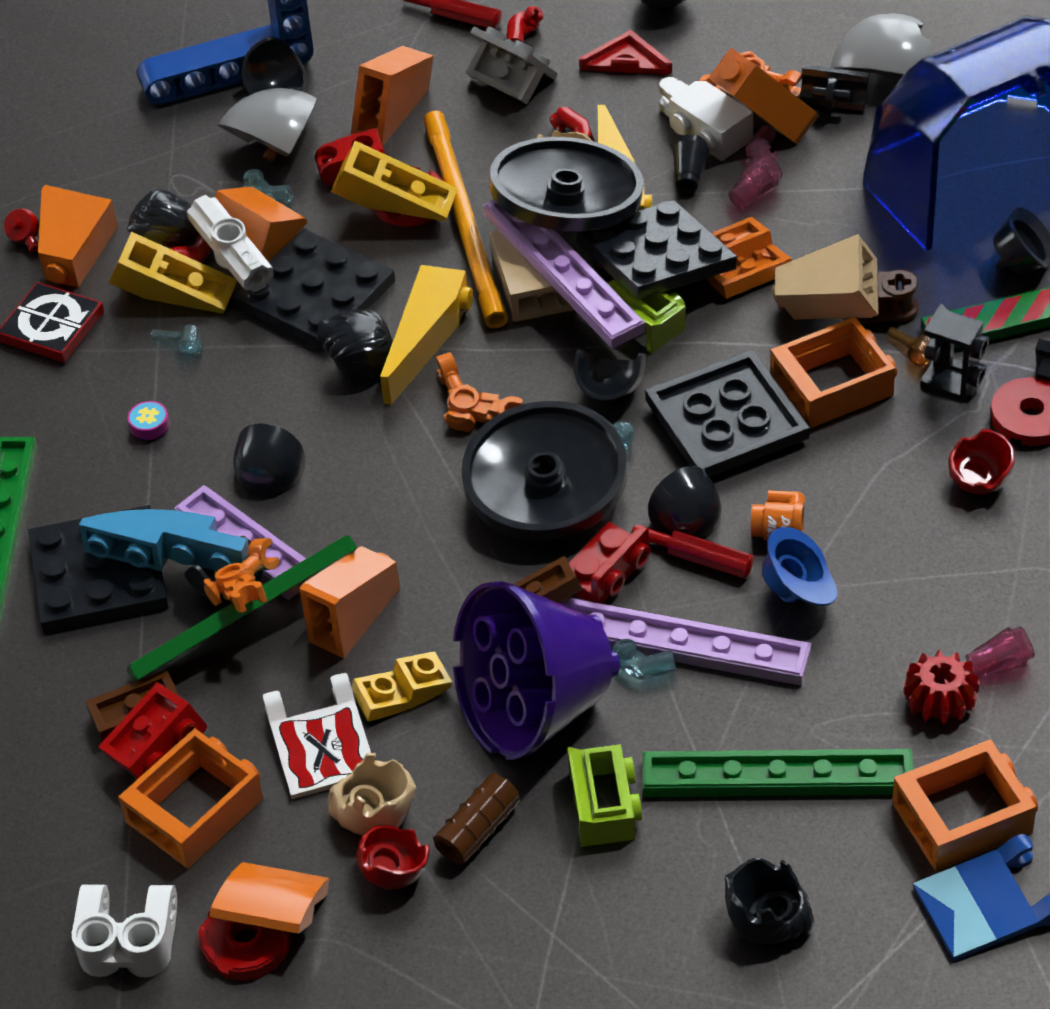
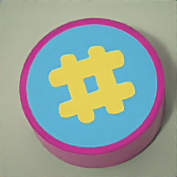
[128,401,169,440]

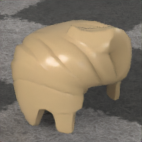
[328,753,416,835]

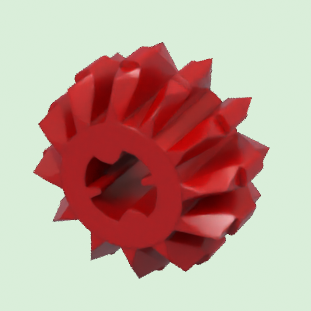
[903,649,980,726]

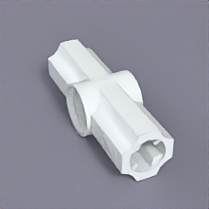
[187,195,274,292]

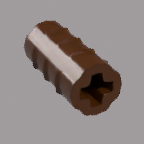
[433,773,520,865]

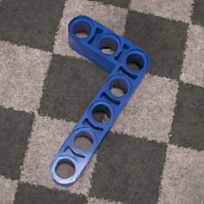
[136,0,314,105]

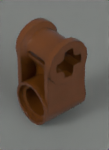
[846,270,919,325]

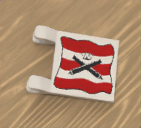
[263,673,371,799]

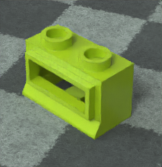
[608,279,686,354]
[567,744,642,847]

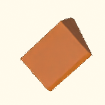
[215,187,308,262]

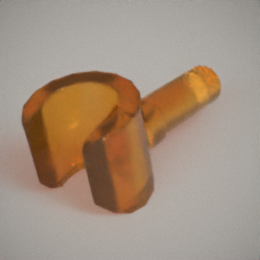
[888,327,931,367]

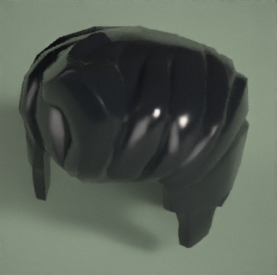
[127,189,200,248]
[317,309,393,381]
[725,857,815,945]

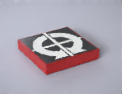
[0,282,104,363]

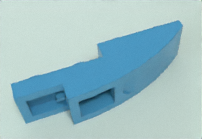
[79,509,249,572]

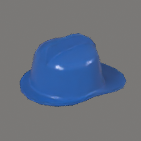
[762,527,838,606]

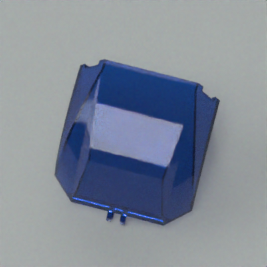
[863,15,1050,251]

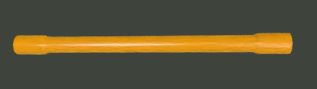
[423,111,508,329]

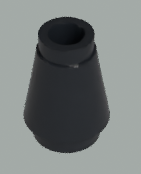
[673,134,710,192]

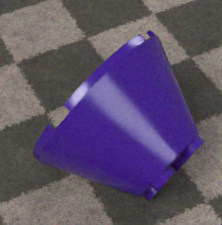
[453,581,620,760]

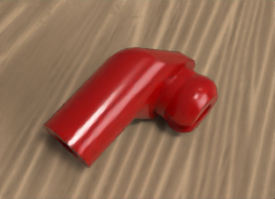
[506,6,543,43]
[550,107,595,142]

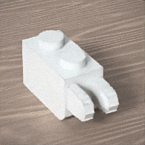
[658,76,753,161]

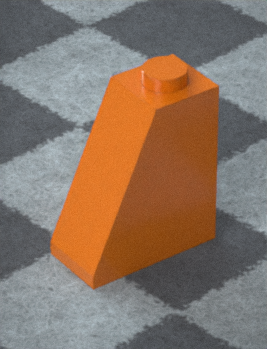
[350,46,434,145]
[709,48,819,145]
[38,185,118,288]
[299,546,400,658]

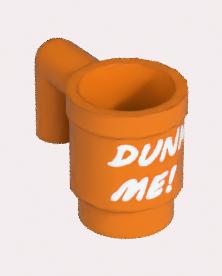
[751,490,805,541]

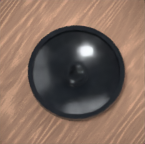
[489,137,644,231]
[462,401,628,541]

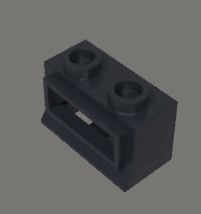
[920,304,989,401]

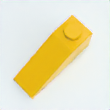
[331,141,458,221]
[109,232,237,314]

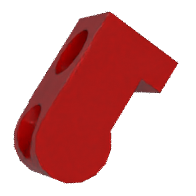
[315,128,385,187]

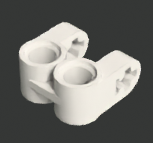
[71,885,177,978]

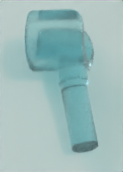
[151,324,203,356]

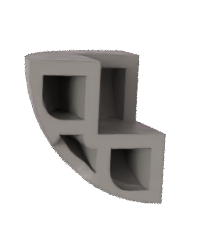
[830,13,933,84]
[217,88,317,157]

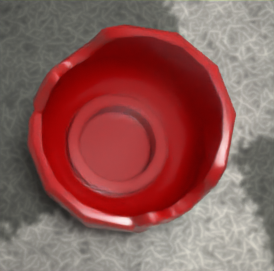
[948,429,1015,495]
[356,825,430,890]

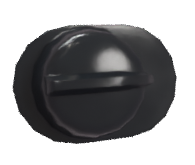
[993,207,1050,276]

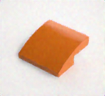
[706,217,792,299]
[209,862,329,934]

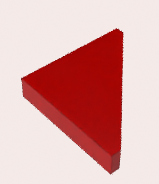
[579,30,672,75]

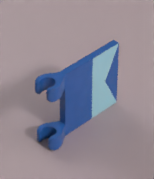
[913,834,1050,962]

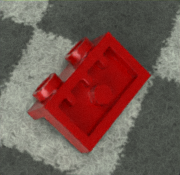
[569,522,651,604]
[98,682,207,780]

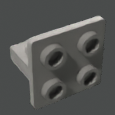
[465,26,558,104]

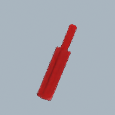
[403,0,502,30]
[631,525,755,579]

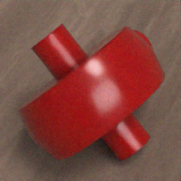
[4,208,39,253]

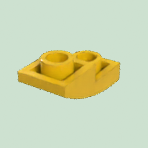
[352,651,452,721]

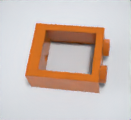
[770,317,897,428]
[118,728,263,869]
[892,739,1038,872]

